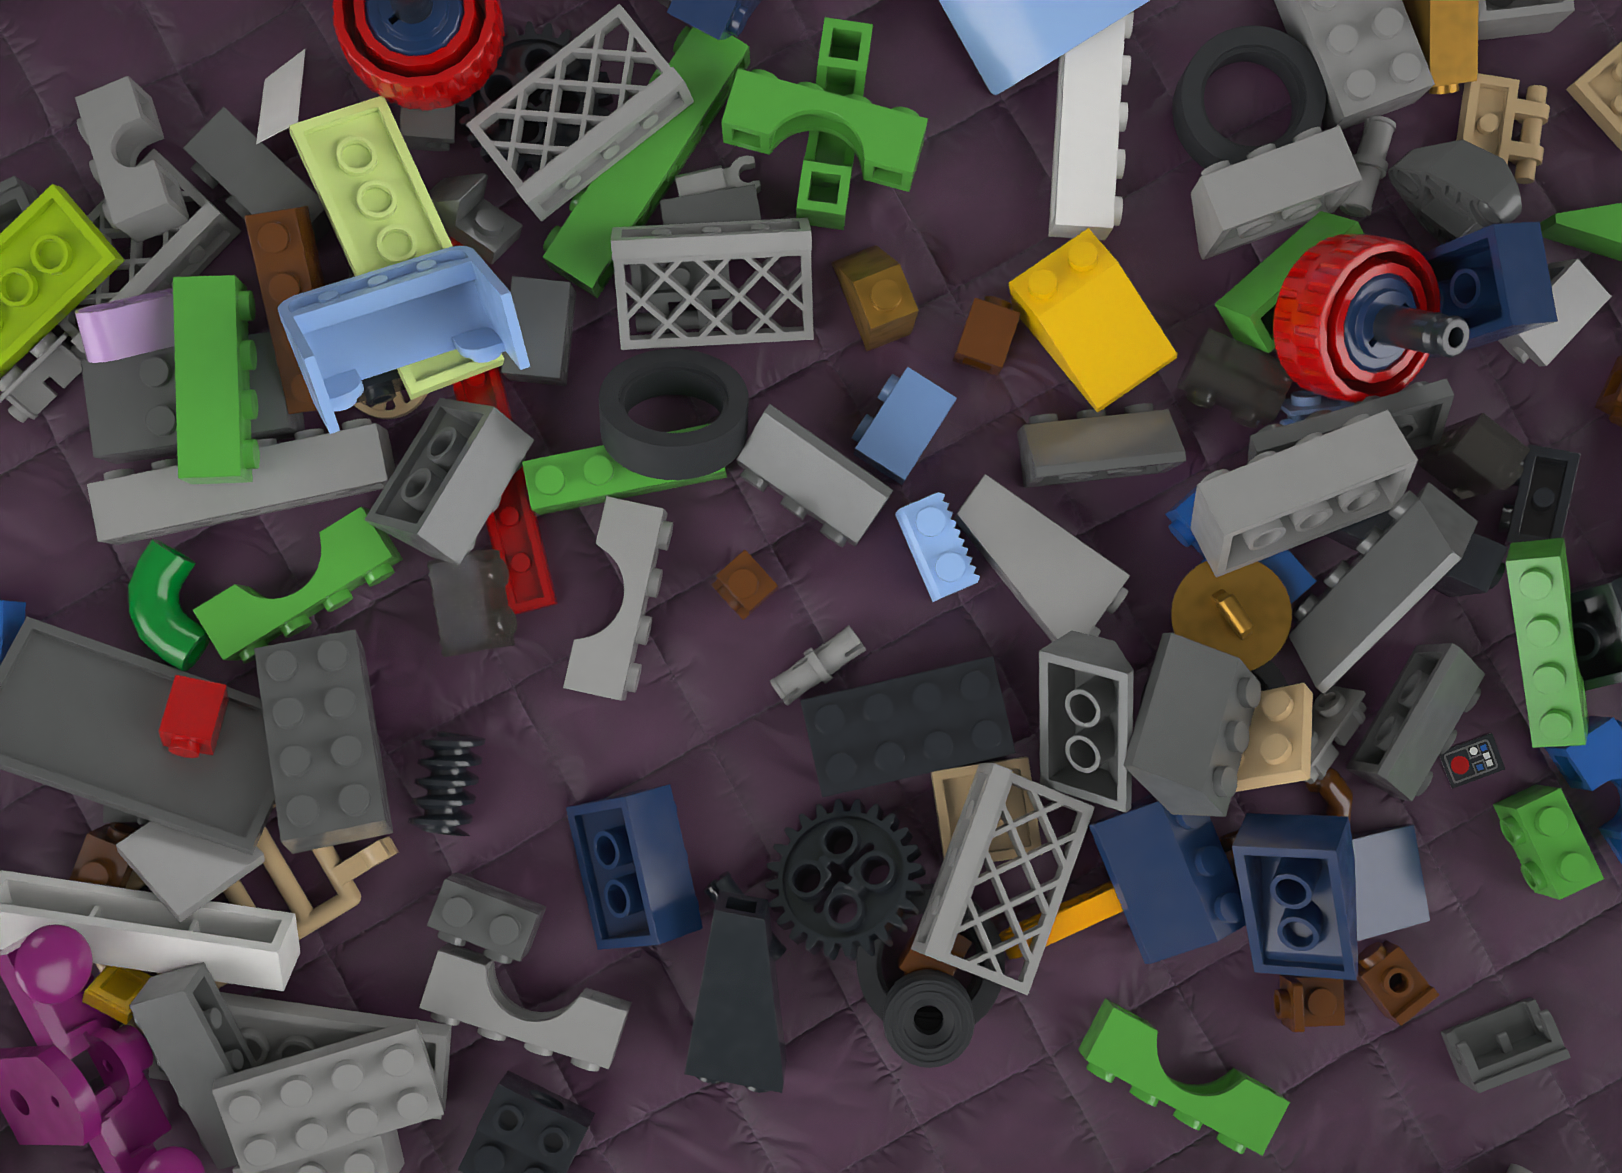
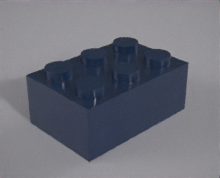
[1421,221,1558,358]

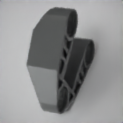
[1388,139,1522,245]

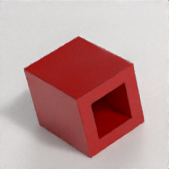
[159,675,229,758]

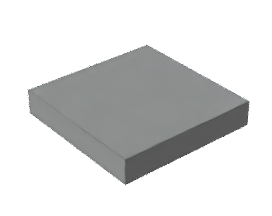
[116,821,265,923]

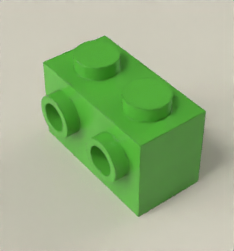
[1493,785,1604,900]

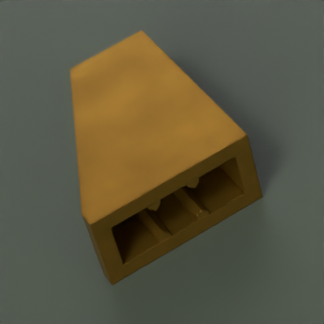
[1402,0,1479,94]
[832,245,919,351]

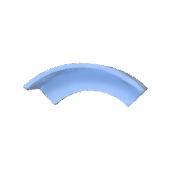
[939,0,1150,95]

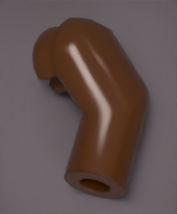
[1305,767,1353,823]

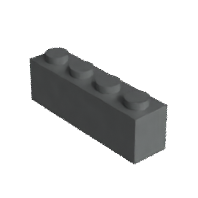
[129,962,258,1170]

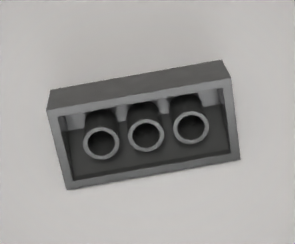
[1289,482,1478,694]

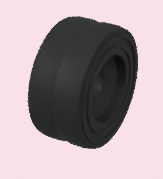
[883,969,975,1068]

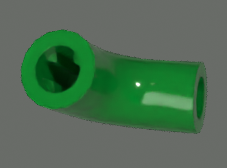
[128,539,210,672]

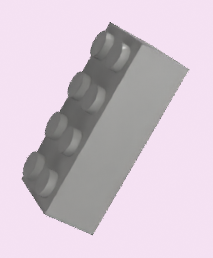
[1274,0,1435,131]
[1190,410,1418,577]

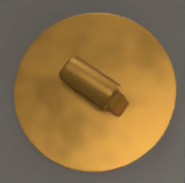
[1171,561,1292,671]

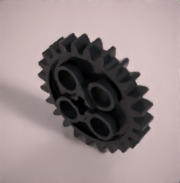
[456,21,614,180]
[765,799,926,961]

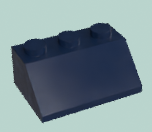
[566,784,703,950]
[1089,794,1246,964]

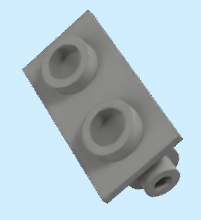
[0,331,87,423]
[1304,686,1367,784]

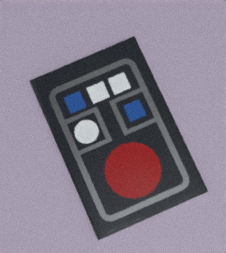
[1439,733,1505,789]

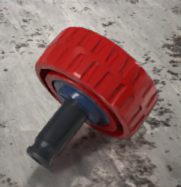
[332,0,505,110]
[1273,233,1469,403]

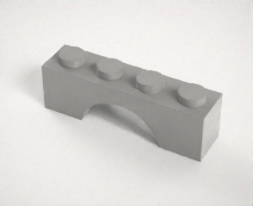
[563,496,673,701]
[419,943,632,1071]

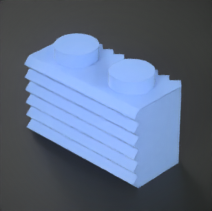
[895,492,980,602]

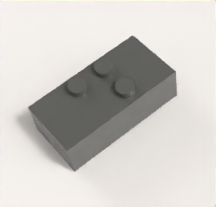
[81,332,305,464]

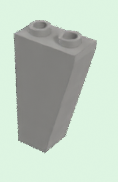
[953,474,1130,642]

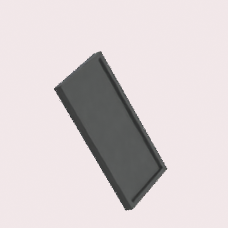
[0,616,275,855]

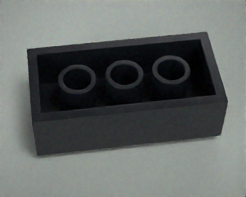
[800,656,1016,798]

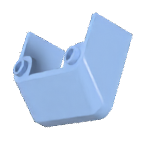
[278,246,530,434]

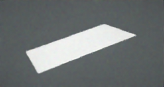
[256,49,306,144]

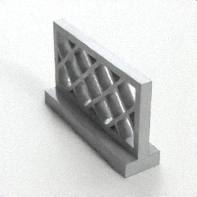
[466,4,694,221]
[58,149,241,355]
[611,218,814,350]
[911,763,1095,995]

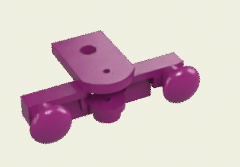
[0,924,205,1173]

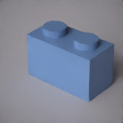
[852,367,957,485]

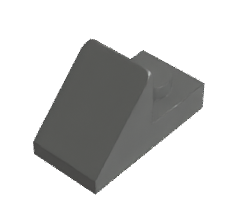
[428,173,523,264]

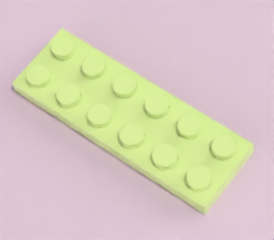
[289,96,504,400]

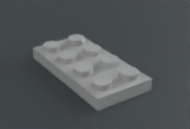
[212,1019,444,1173]

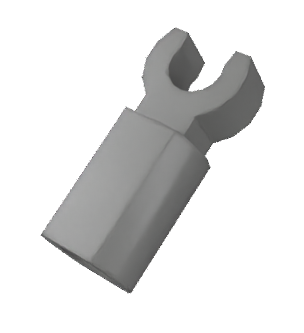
[675,156,761,197]

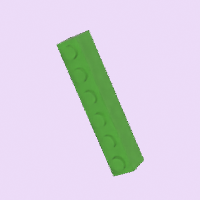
[543,26,750,298]

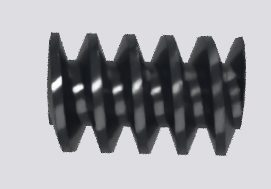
[408,731,486,836]

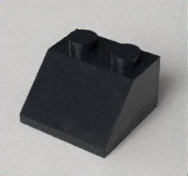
[1570,574,1622,691]

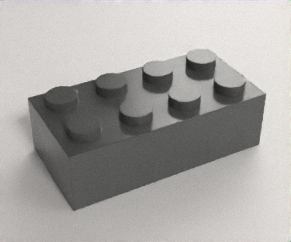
[254,630,393,854]

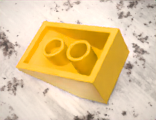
[1009,228,1177,413]

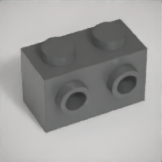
[427,872,546,964]

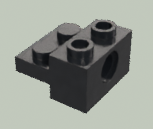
[458,1070,595,1173]

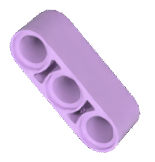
[75,288,175,363]

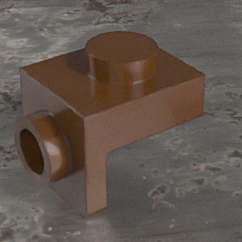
[69,822,137,888]

